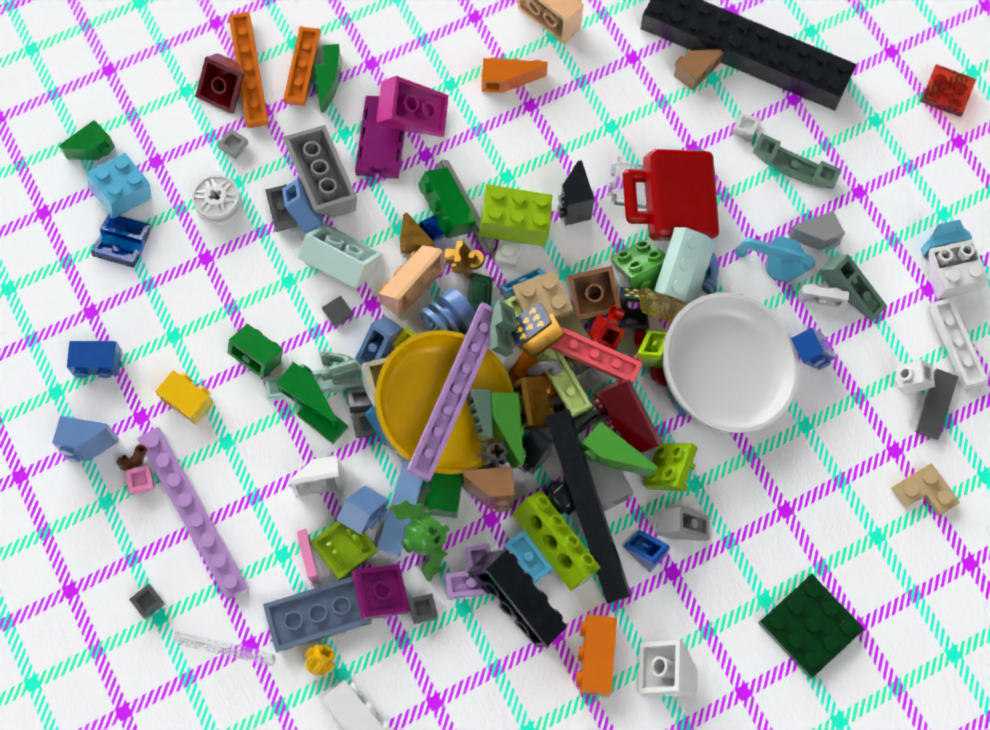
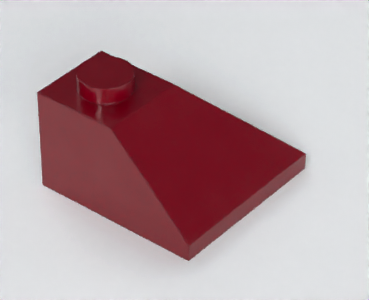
[195,53,245,114]

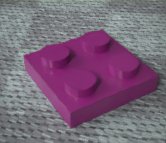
[351,564,410,620]

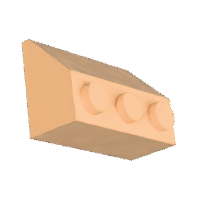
[378,245,444,319]

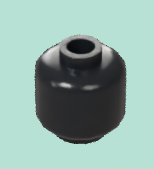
[543,480,576,515]

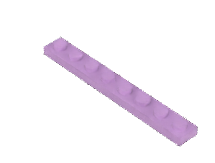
[406,302,494,482]
[137,427,249,601]

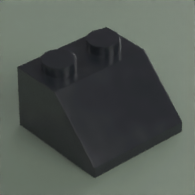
[557,160,594,225]

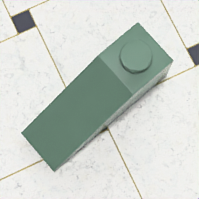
[819,254,887,321]

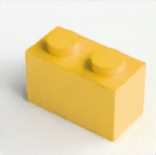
[155,370,214,425]

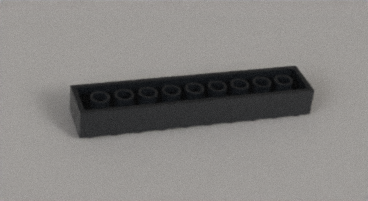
[640,0,857,111]

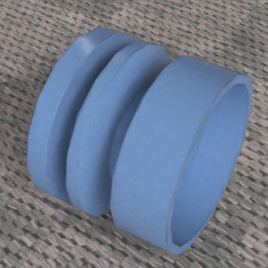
[419,287,476,335]

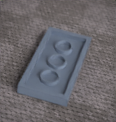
[263,577,373,653]

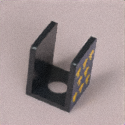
[619,287,652,329]

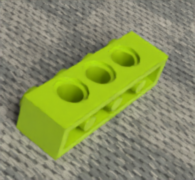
[512,491,601,591]

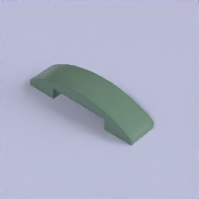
[752,133,842,189]

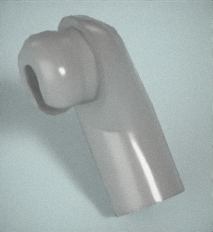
[527,359,563,377]

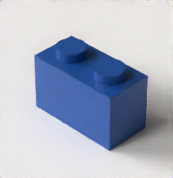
[791,327,836,370]
[67,341,122,378]

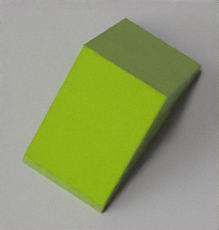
[637,330,667,368]

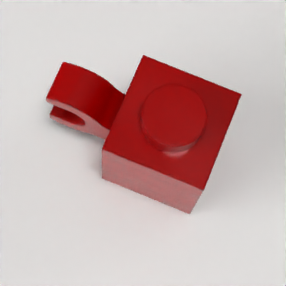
[588,304,626,350]

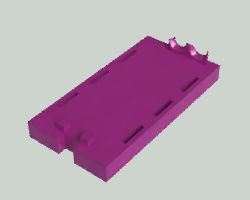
[355,95,405,179]

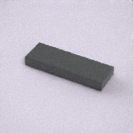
[915,368,959,440]

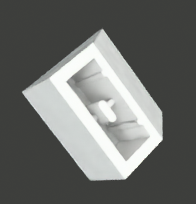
[929,239,989,300]

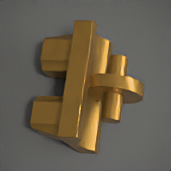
[444,241,485,279]

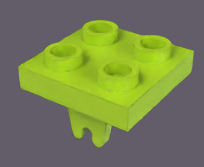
[643,443,698,491]
[310,521,379,580]

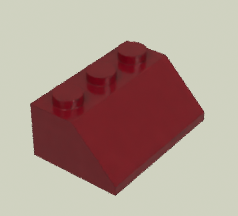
[593,379,663,453]

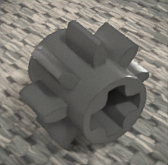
[477,438,510,468]

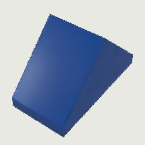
[623,530,670,573]

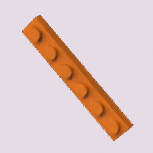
[229,12,269,128]

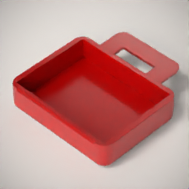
[622,149,720,241]

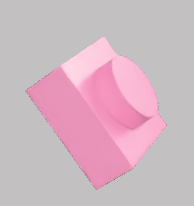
[125,465,155,495]

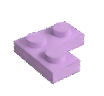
[444,544,490,600]

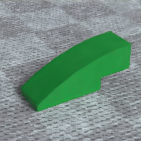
[315,43,341,113]

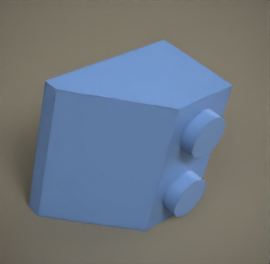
[52,416,119,463]

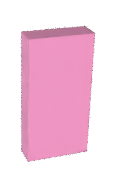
[297,529,320,583]

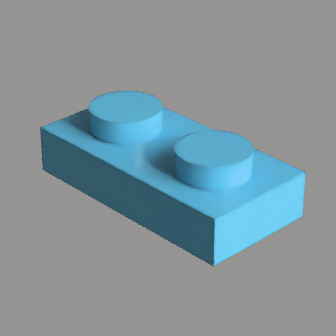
[504,530,553,584]

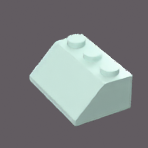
[298,224,383,288]
[653,228,716,305]

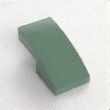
[490,301,518,357]

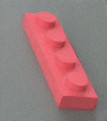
[549,327,643,384]

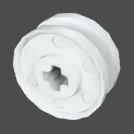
[192,175,242,225]

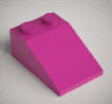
[376,76,449,137]

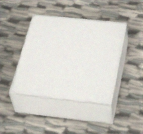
[732,112,761,140]

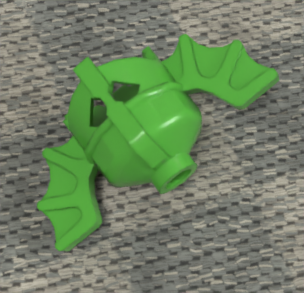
[390,500,449,582]

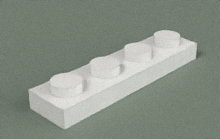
[928,297,988,389]

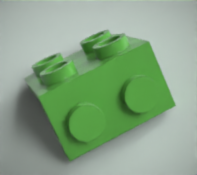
[611,239,666,291]

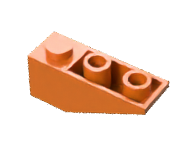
[481,57,548,93]

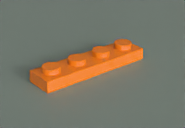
[283,26,321,106]

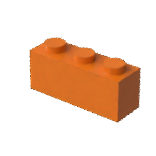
[575,614,617,697]

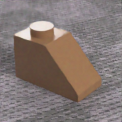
[674,50,723,91]

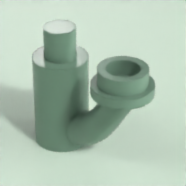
[319,349,360,382]

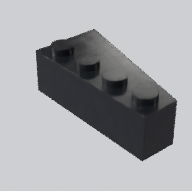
[467,549,567,647]

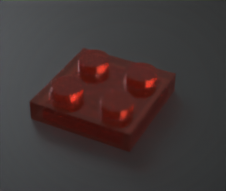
[920,64,977,118]

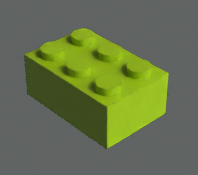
[478,184,553,247]

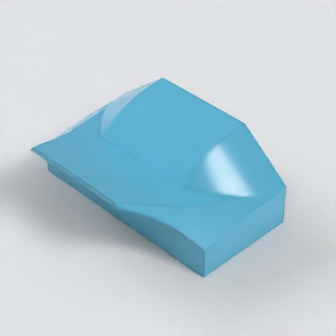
[920,219,972,257]

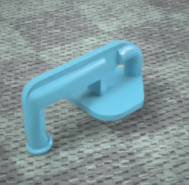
[735,236,816,283]

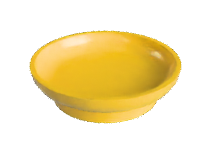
[375,330,514,474]

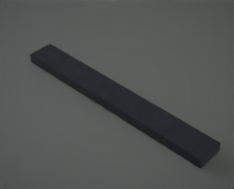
[545,409,632,604]

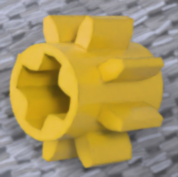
[304,644,336,677]

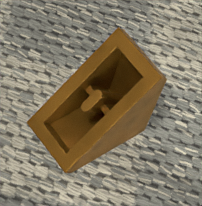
[400,212,435,254]

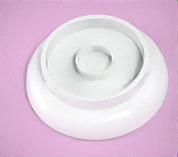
[662,292,800,433]

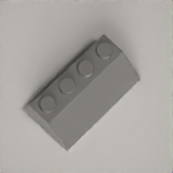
[283,125,357,217]

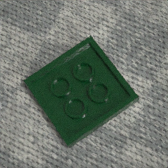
[758,574,864,680]

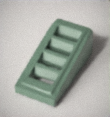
[466,389,493,442]

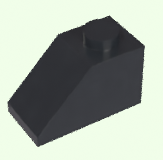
[518,426,553,475]

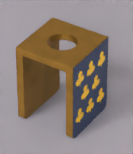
[511,302,565,359]

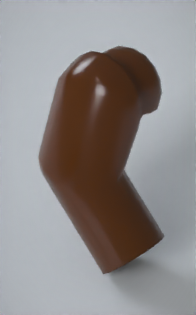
[116,445,147,471]

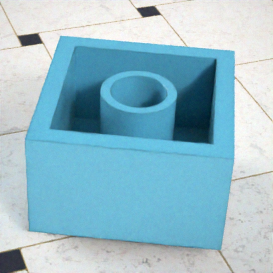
[86,153,152,219]

